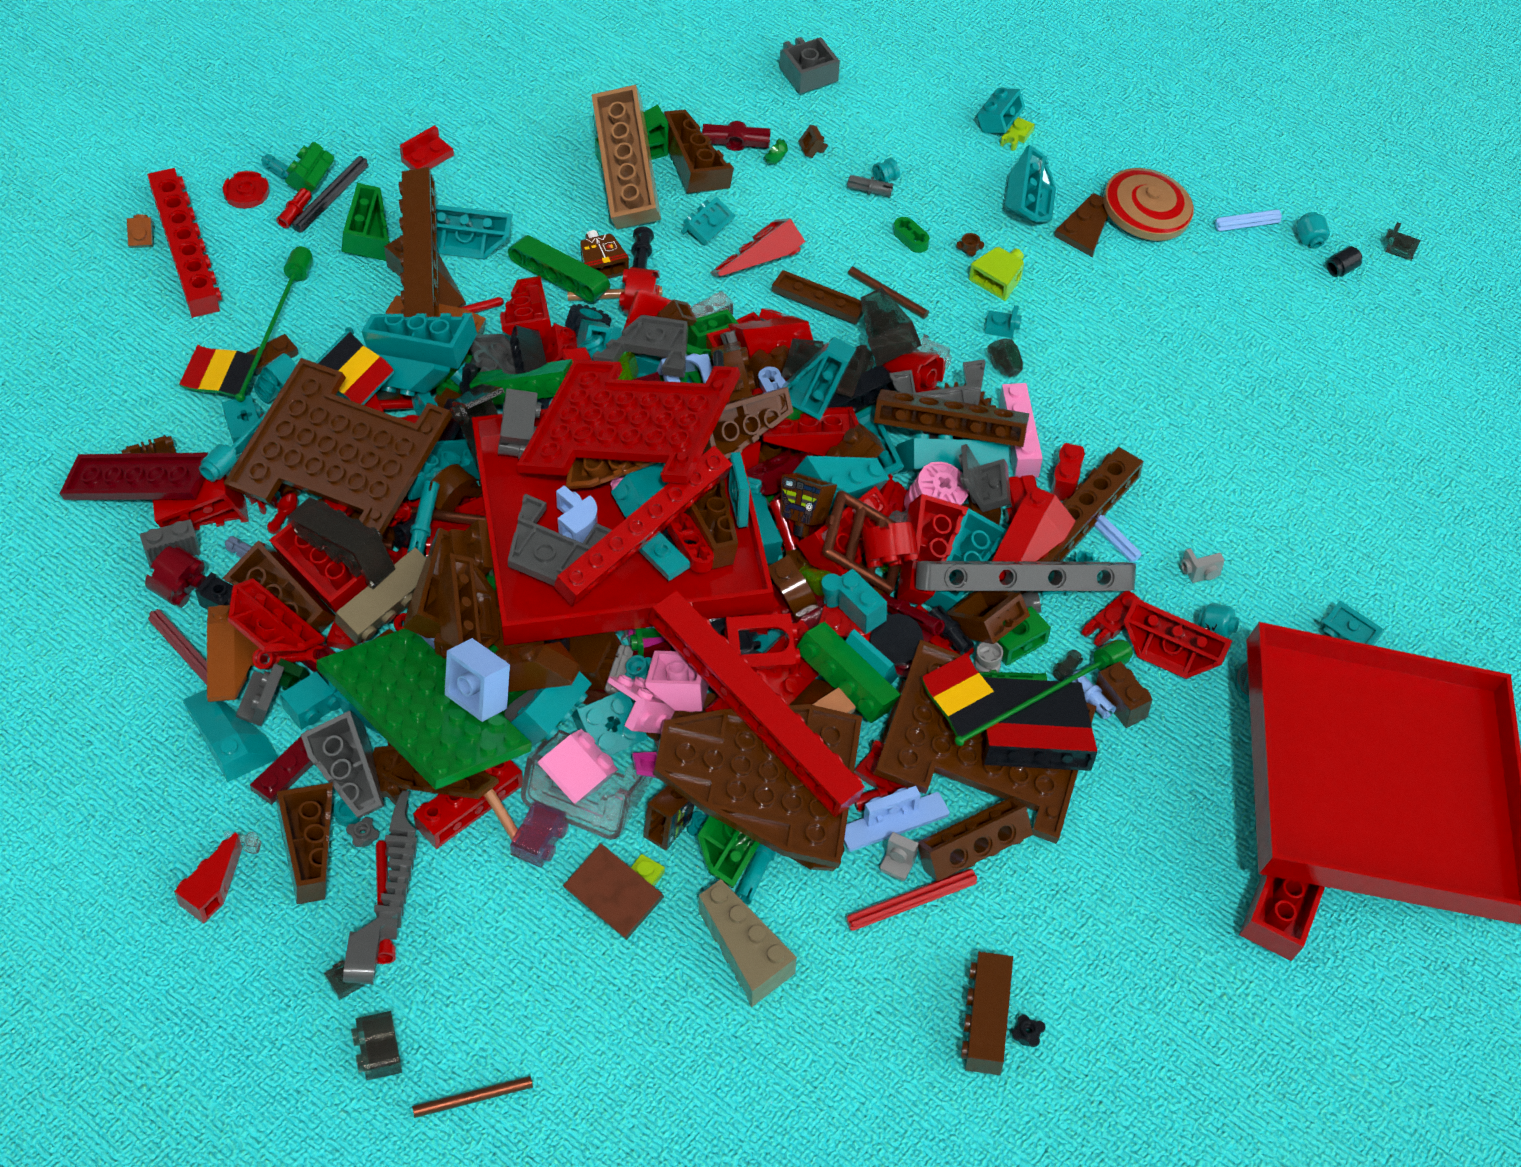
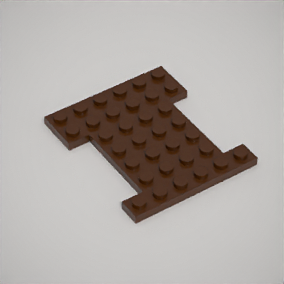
[224,358,453,545]
[874,640,1096,844]

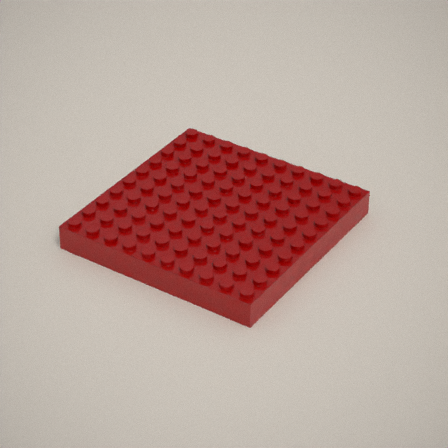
[472,399,774,646]
[1246,622,1521,925]

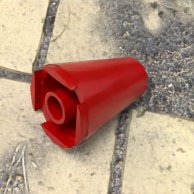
[876,349,945,393]

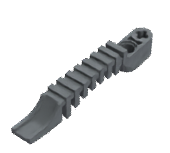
[343,791,417,985]

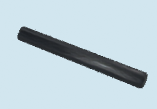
[292,156,368,233]

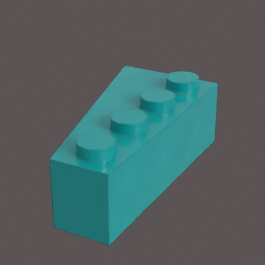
[925,508,1007,611]

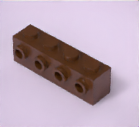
[961,951,1013,1076]

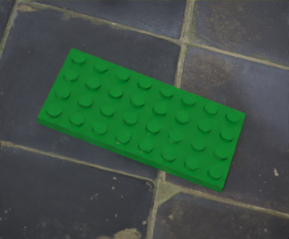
[317,628,532,790]

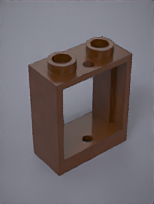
[946,591,1030,644]

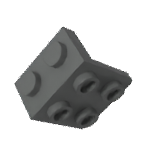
[959,444,1011,512]

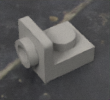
[880,832,919,881]

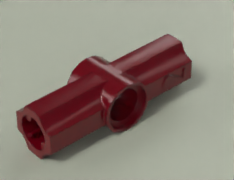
[702,121,771,151]

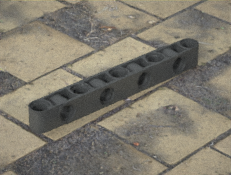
[915,561,1136,591]

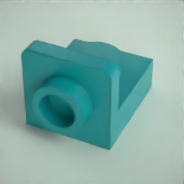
[985,305,1022,338]

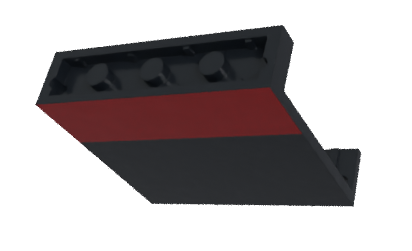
[983,677,1098,771]

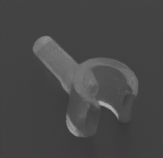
[224,830,261,854]

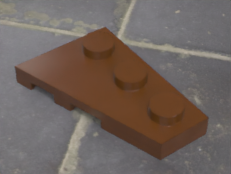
[1054,193,1109,258]

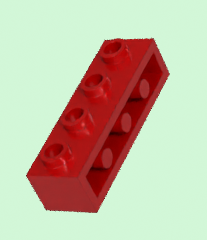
[413,760,523,849]

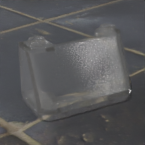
[521,730,652,840]

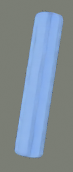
[1215,209,1282,231]
[1094,515,1142,562]

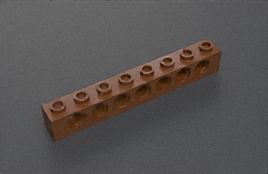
[1012,447,1144,594]

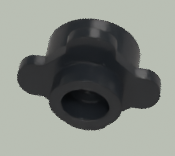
[1012,1015,1046,1047]

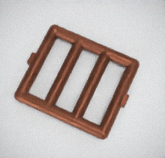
[822,490,901,593]

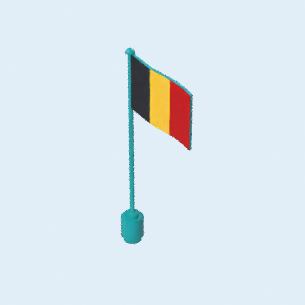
[199,327,394,482]

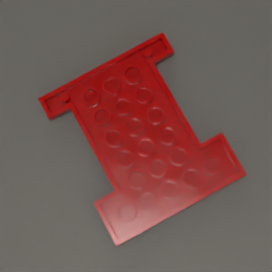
[516,360,741,484]

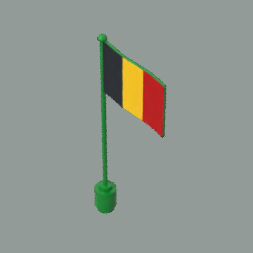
[179,246,313,402]
[921,640,1133,746]

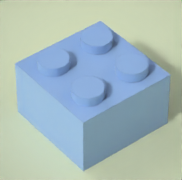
[445,638,510,722]

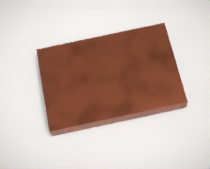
[563,843,664,940]

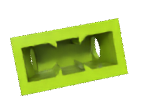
[969,247,1024,301]

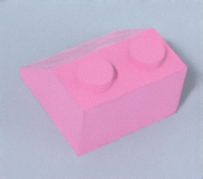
[645,651,709,712]
[537,729,618,804]

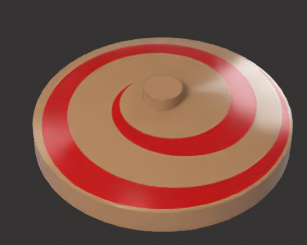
[1103,168,1194,241]

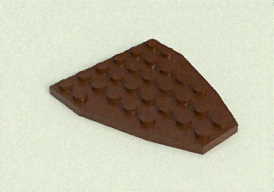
[653,704,862,868]

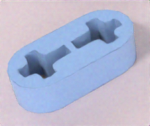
[758,367,786,393]

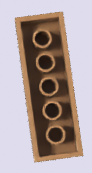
[592,85,661,229]

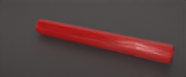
[846,869,977,931]

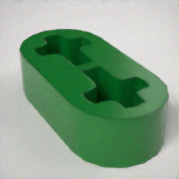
[893,217,930,253]

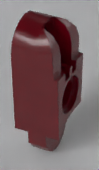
[746,450,813,495]

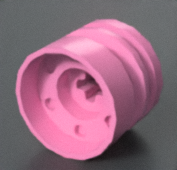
[904,462,968,513]

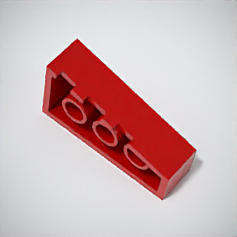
[897,494,969,605]

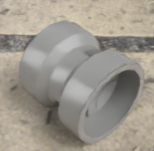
[974,642,1003,672]

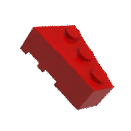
[152,474,249,531]

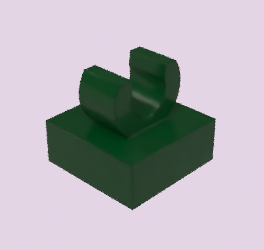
[277,658,310,691]

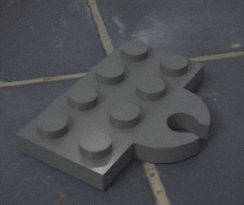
[469,334,516,374]

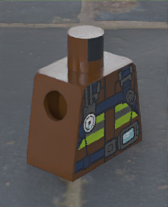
[781,473,837,537]
[643,785,694,850]

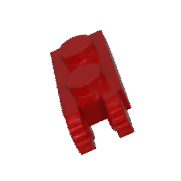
[1081,591,1143,647]

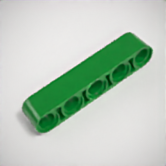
[508,235,610,302]

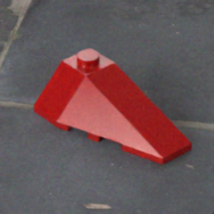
[500,276,551,339]

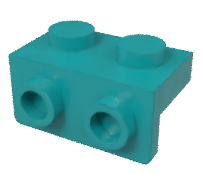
[1321,601,1384,646]

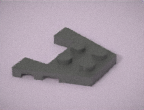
[592,315,688,377]
[890,359,985,439]
[508,494,612,586]

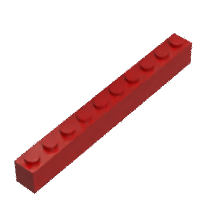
[648,590,865,818]

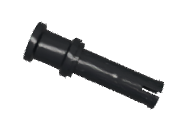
[631,226,654,269]

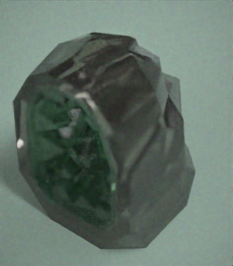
[986,338,1023,377]

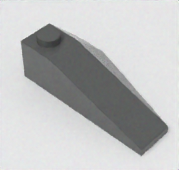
[301,711,384,818]

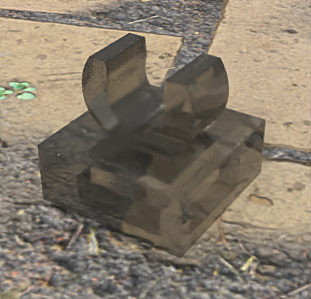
[324,960,365,1000]

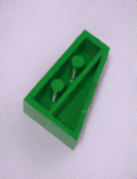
[595,104,668,168]
[341,183,390,261]

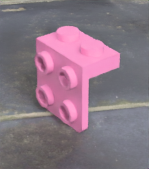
[607,674,675,734]

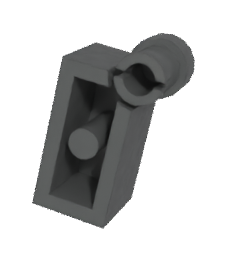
[497,388,541,460]

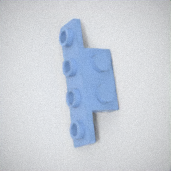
[844,786,950,852]

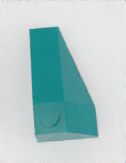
[183,689,278,782]

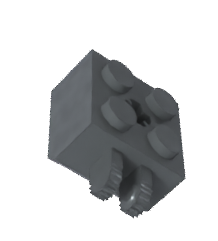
[780,37,840,94]

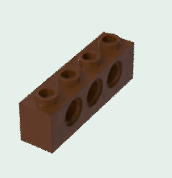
[918,797,1033,881]

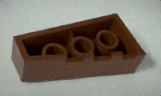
[684,479,738,569]
[277,782,333,904]

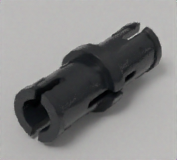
[929,605,974,655]

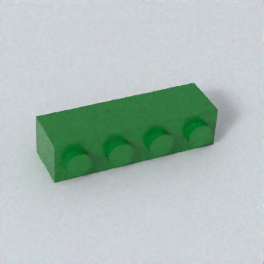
[796,622,901,723]

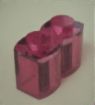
[510,801,569,868]

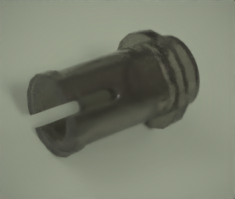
[1053,649,1083,681]

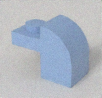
[556,486,597,543]

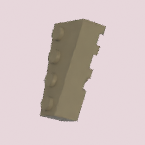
[335,547,426,644]
[699,879,797,1007]

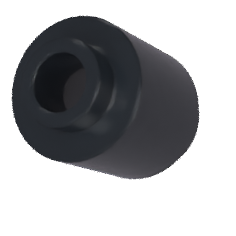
[1326,246,1362,277]

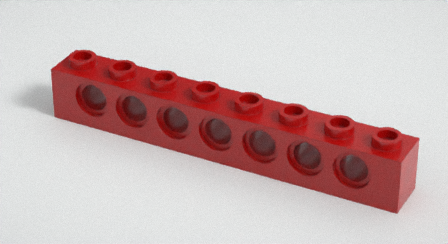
[147,168,222,318]
[554,445,732,606]

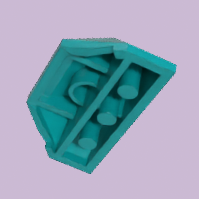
[1005,145,1056,222]
[436,204,513,260]
[377,354,450,397]
[855,405,905,476]

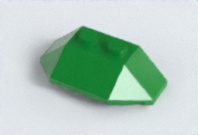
[696,815,760,888]

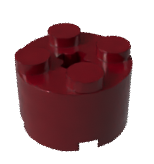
[145,545,206,608]

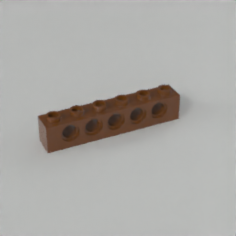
[874,389,1030,447]

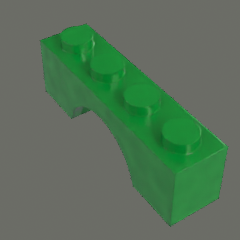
[469,359,573,407]

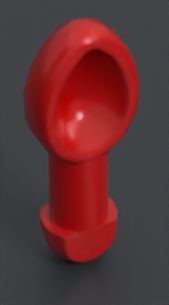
[267,493,298,534]

